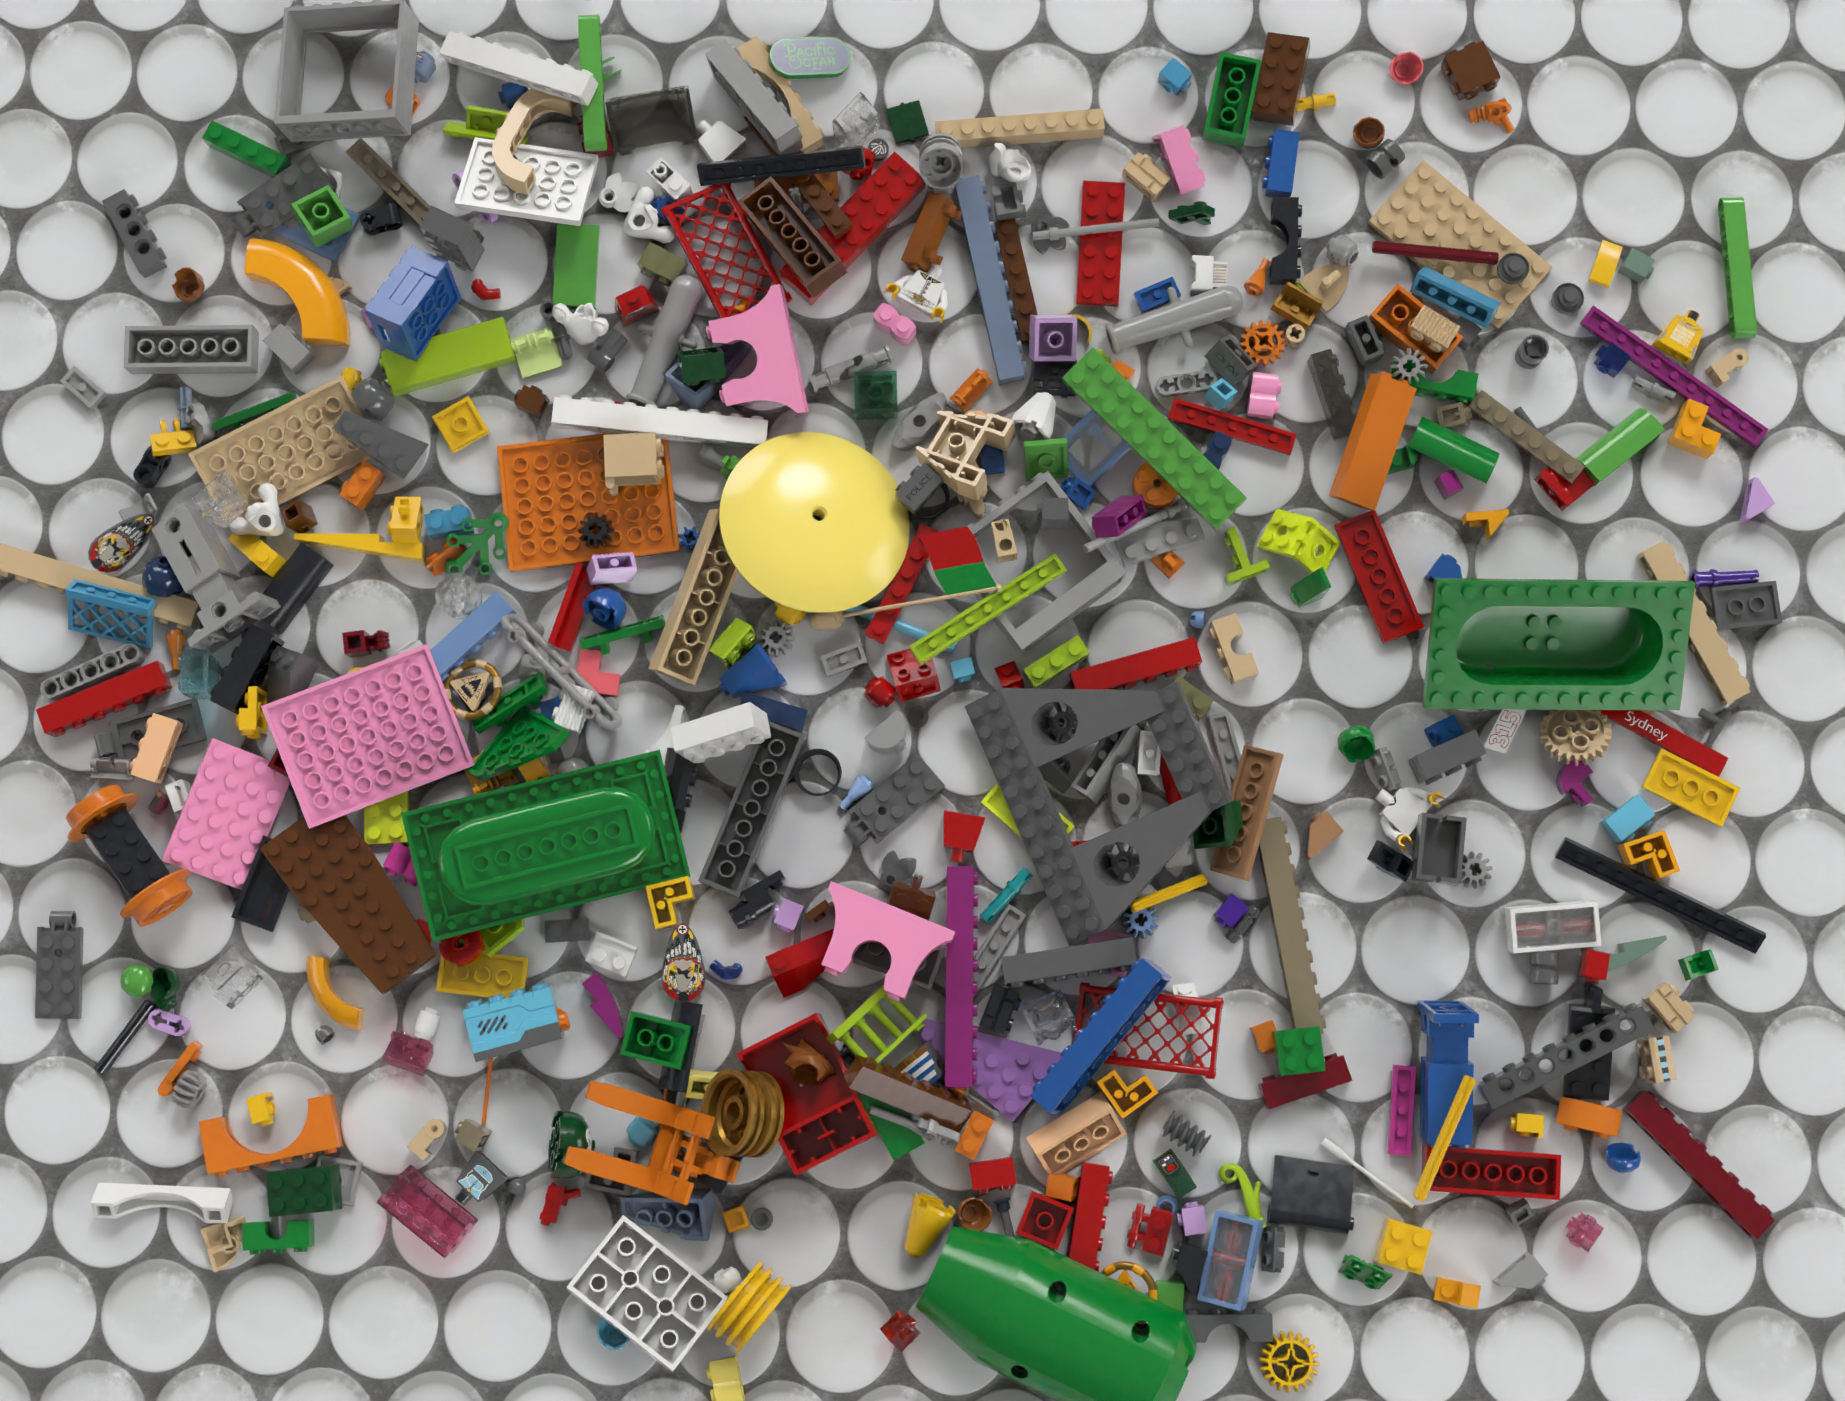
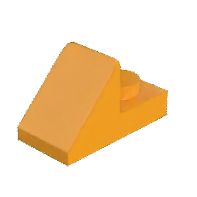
[1462,509,1509,540]
[1433,1277,1481,1308]

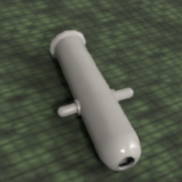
[626,275,702,407]
[1105,285,1243,354]

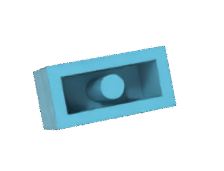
[1600,794,1655,843]

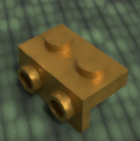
[1270,282,1323,331]

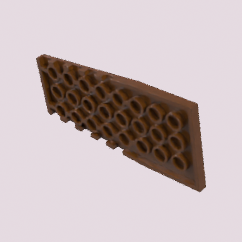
[259,815,437,995]

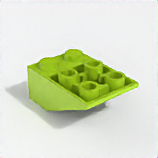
[708,618,757,669]

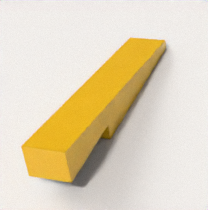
[294,533,426,563]

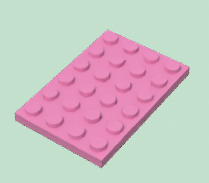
[161,738,290,890]

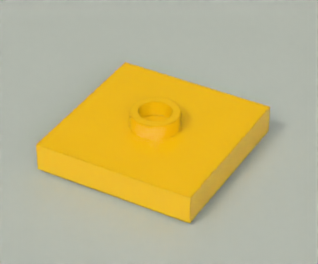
[432,396,490,454]

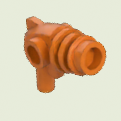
[1468,98,1515,134]

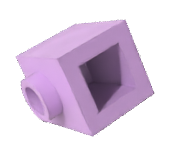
[772,898,805,934]
[1177,1201,1207,1236]

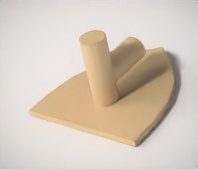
[1298,264,1349,313]

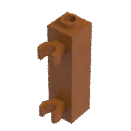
[901,192,963,272]

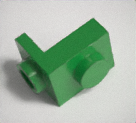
[1678,949,1719,981]

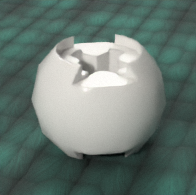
[713,1266,741,1294]

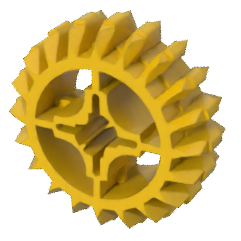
[1259,1330,1320,1393]

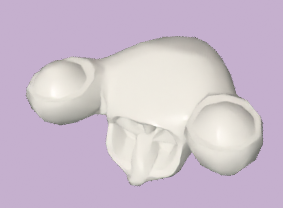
[623,186,675,244]
[552,303,609,346]
[229,483,284,536]

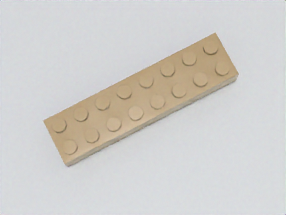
[648,509,738,686]

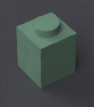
[1618,248,1655,284]

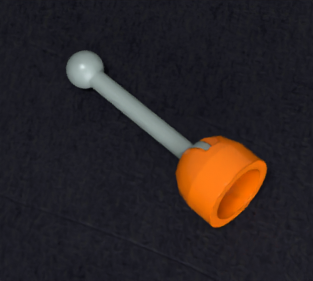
[950,1088,1000,1118]

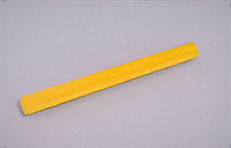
[1413,1075,1476,1202]

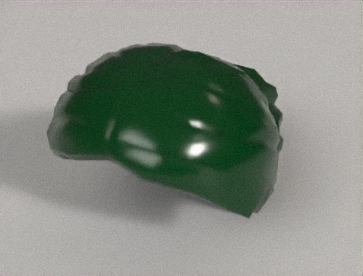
[150,966,180,1011]

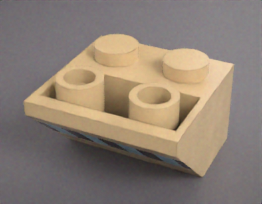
[1635,1035,1677,1083]

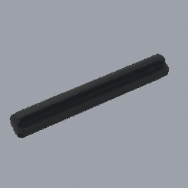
[94,999,156,1075]

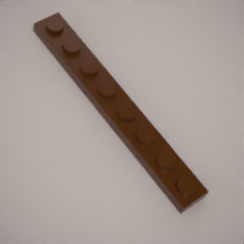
[744,116,853,239]

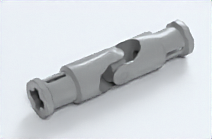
[808,345,894,392]

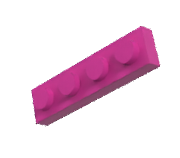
[1387,1065,1416,1156]

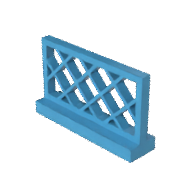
[65,579,157,649]

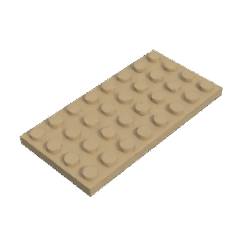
[1368,160,1552,330]
[188,376,372,529]

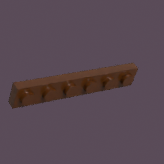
[994,219,1038,344]

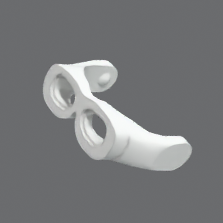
[320,167,342,199]

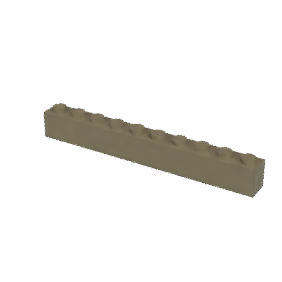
[1258,817,1326,1034]

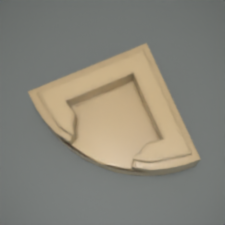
[329,277,352,295]

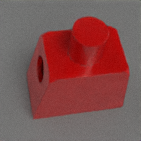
[944,810,985,863]

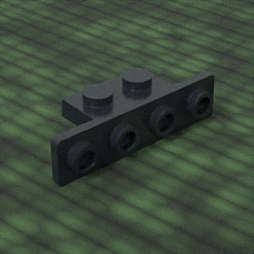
[669,753,697,833]

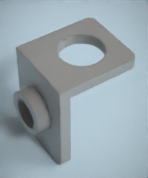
[119,493,158,521]

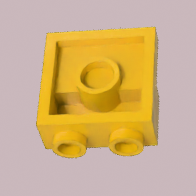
[236,686,268,739]

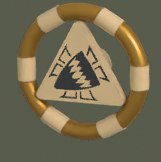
[443,659,503,720]

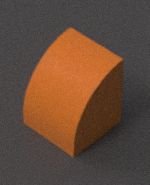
[1045,1173,1080,1201]

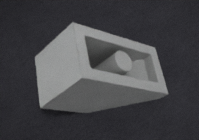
[1492,1252,1548,1289]

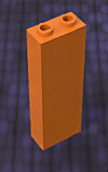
[1329,371,1417,511]

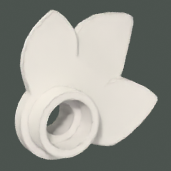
[599,173,639,213]

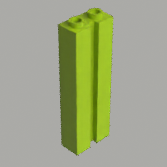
[379,317,517,397]

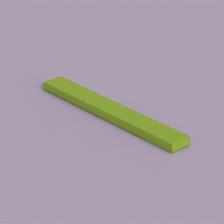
[909,553,1067,665]

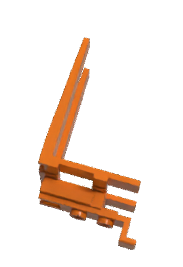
[564,1081,740,1205]

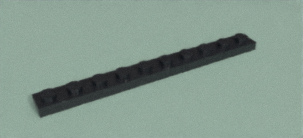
[1555,837,1766,954]

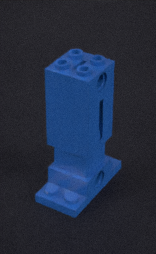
[1418,1000,1479,1148]

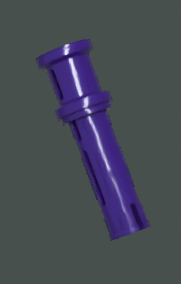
[1690,569,1759,589]

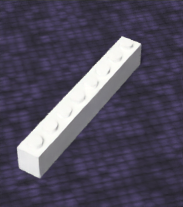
[439,31,598,106]

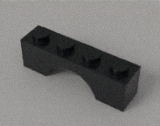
[1269,197,1302,285]

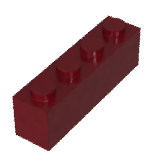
[1258,1053,1353,1109]

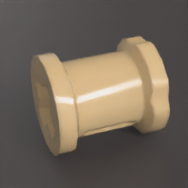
[1284,324,1305,348]

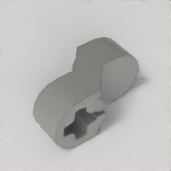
[185,403,215,444]

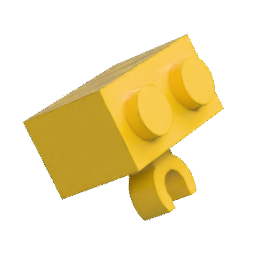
[387,497,424,543]

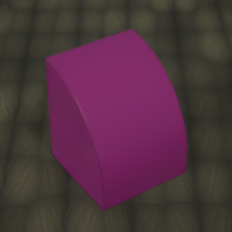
[1434,470,1464,500]

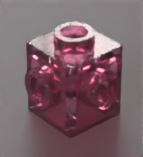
[1566,1212,1604,1252]

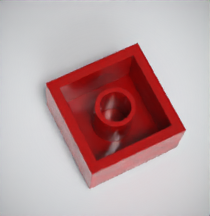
[1015,1190,1074,1250]

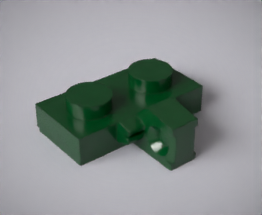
[1168,201,1215,225]

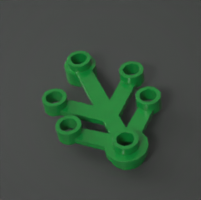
[445,512,509,577]

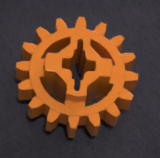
[1239,320,1286,367]

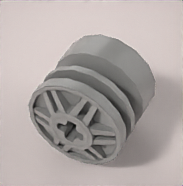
[919,133,963,189]

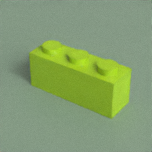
[1023,635,1090,688]

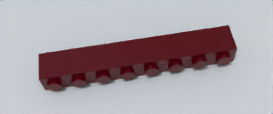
[1622,1091,1775,1239]

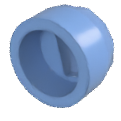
[1189,611,1205,629]

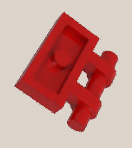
[1127,1203,1174,1257]

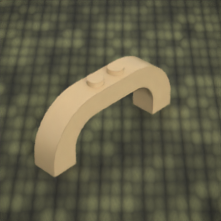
[492,89,579,195]

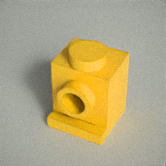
[246,1092,276,1127]
[1509,1113,1544,1138]

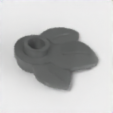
[1031,216,1070,254]
[880,851,916,891]

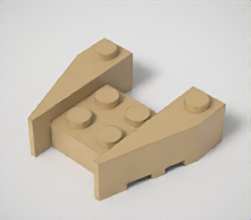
[916,411,1016,501]

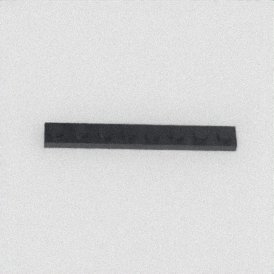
[697,145,866,186]

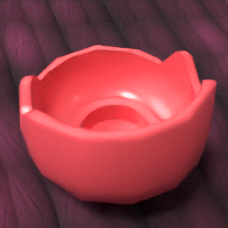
[1389,51,1424,85]

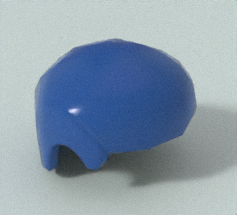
[1605,1142,1641,1173]

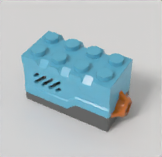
[462,982,570,1062]

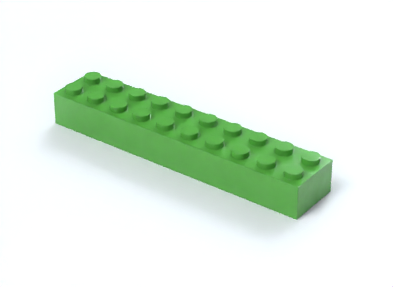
[1062,347,1247,531]

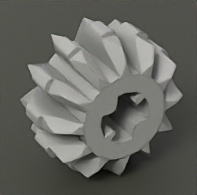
[1390,348,1428,384]
[758,620,795,657]
[1461,851,1493,889]
[172,1070,207,1109]

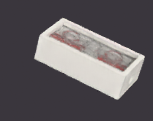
[1504,900,1601,953]

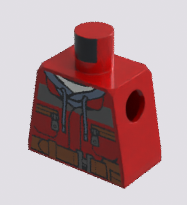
[614,285,660,327]

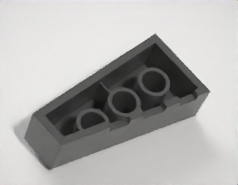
[331,410,429,479]

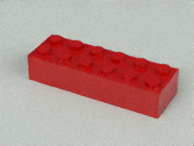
[1421,1145,1561,1200]

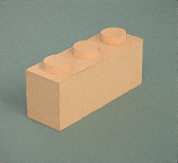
[130,713,184,785]

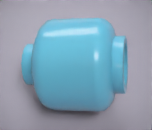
[627,1116,659,1147]

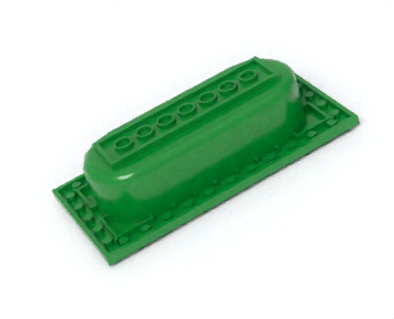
[1422,577,1695,710]
[401,749,691,942]

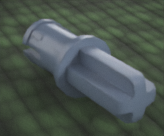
[177,387,193,430]

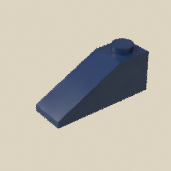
[740,692,808,731]

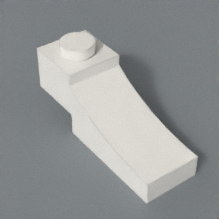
[645,705,686,771]

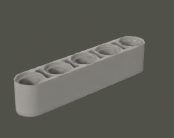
[40,643,146,701]

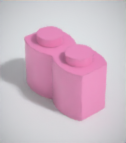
[873,303,916,346]
[1246,372,1282,420]

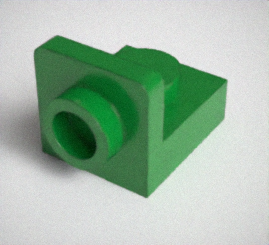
[1387,444,1417,475]

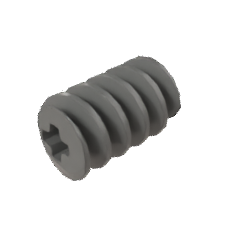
[1162,1110,1211,1157]

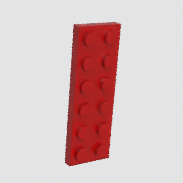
[1076,180,1125,307]
[1334,510,1424,644]

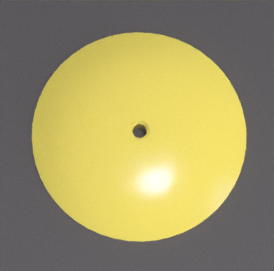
[719,432,910,613]

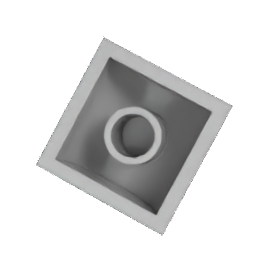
[865,709,906,754]

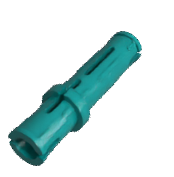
[980,867,1033,924]

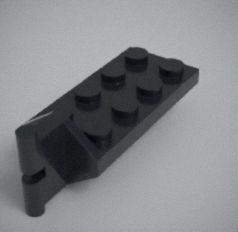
[1563,982,1615,1101]

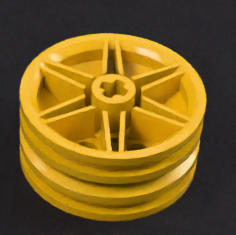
[706,1260,792,1354]

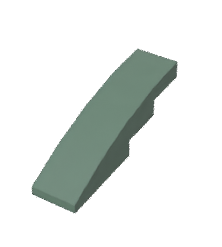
[1578,935,1667,977]

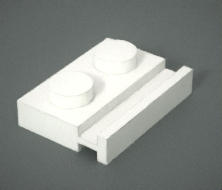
[585,931,638,977]

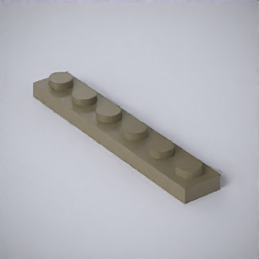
[346,138,430,226]
[1468,390,1585,484]

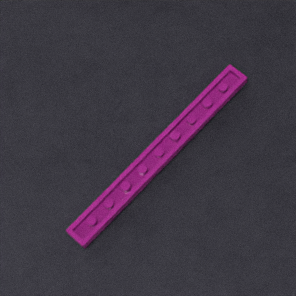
[1580,305,1769,448]

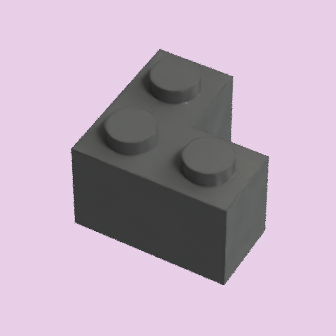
[584,1147,639,1196]

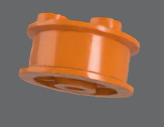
[1132,463,1178,510]

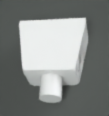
[696,120,748,162]

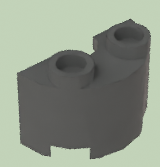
[991,182,1026,221]

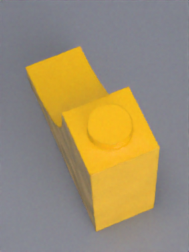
[227,533,287,578]

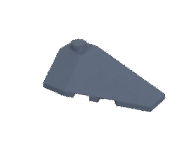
[664,341,753,410]
[620,1188,715,1241]

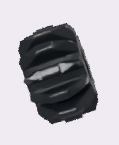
[578,512,615,549]

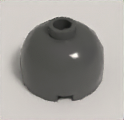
[351,378,394,421]

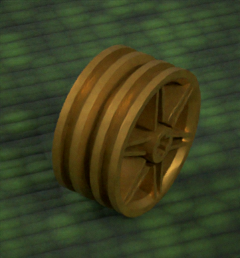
[701,1069,784,1158]

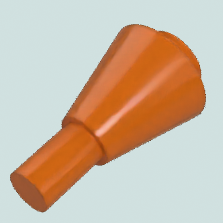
[1244,258,1270,296]
[165,630,187,669]

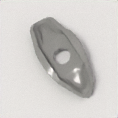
[892,393,947,452]
[1108,763,1142,828]

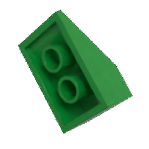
[620,1011,692,1070]

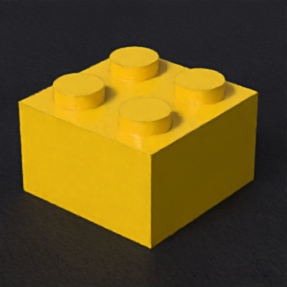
[1374,1217,1433,1275]

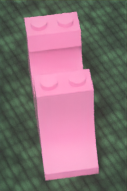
[706,284,809,414]
[821,881,955,1002]

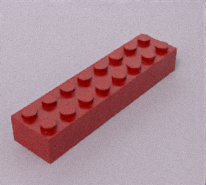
[779,151,926,306]

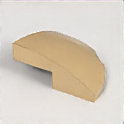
[200,1216,246,1272]

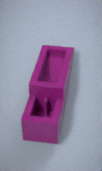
[582,972,625,1039]

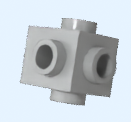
[519,654,552,684]

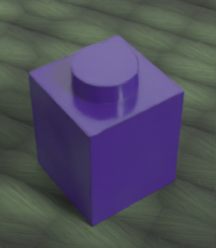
[1213,893,1249,929]

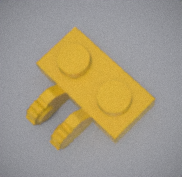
[150,418,197,457]

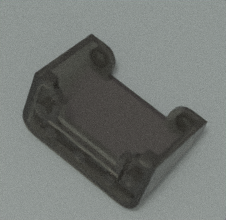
[605,85,698,156]

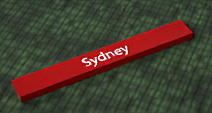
[1593,710,1729,777]

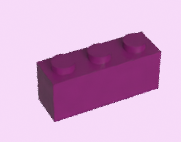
[1091,494,1147,538]

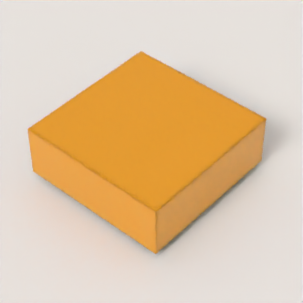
[722,1205,750,1233]

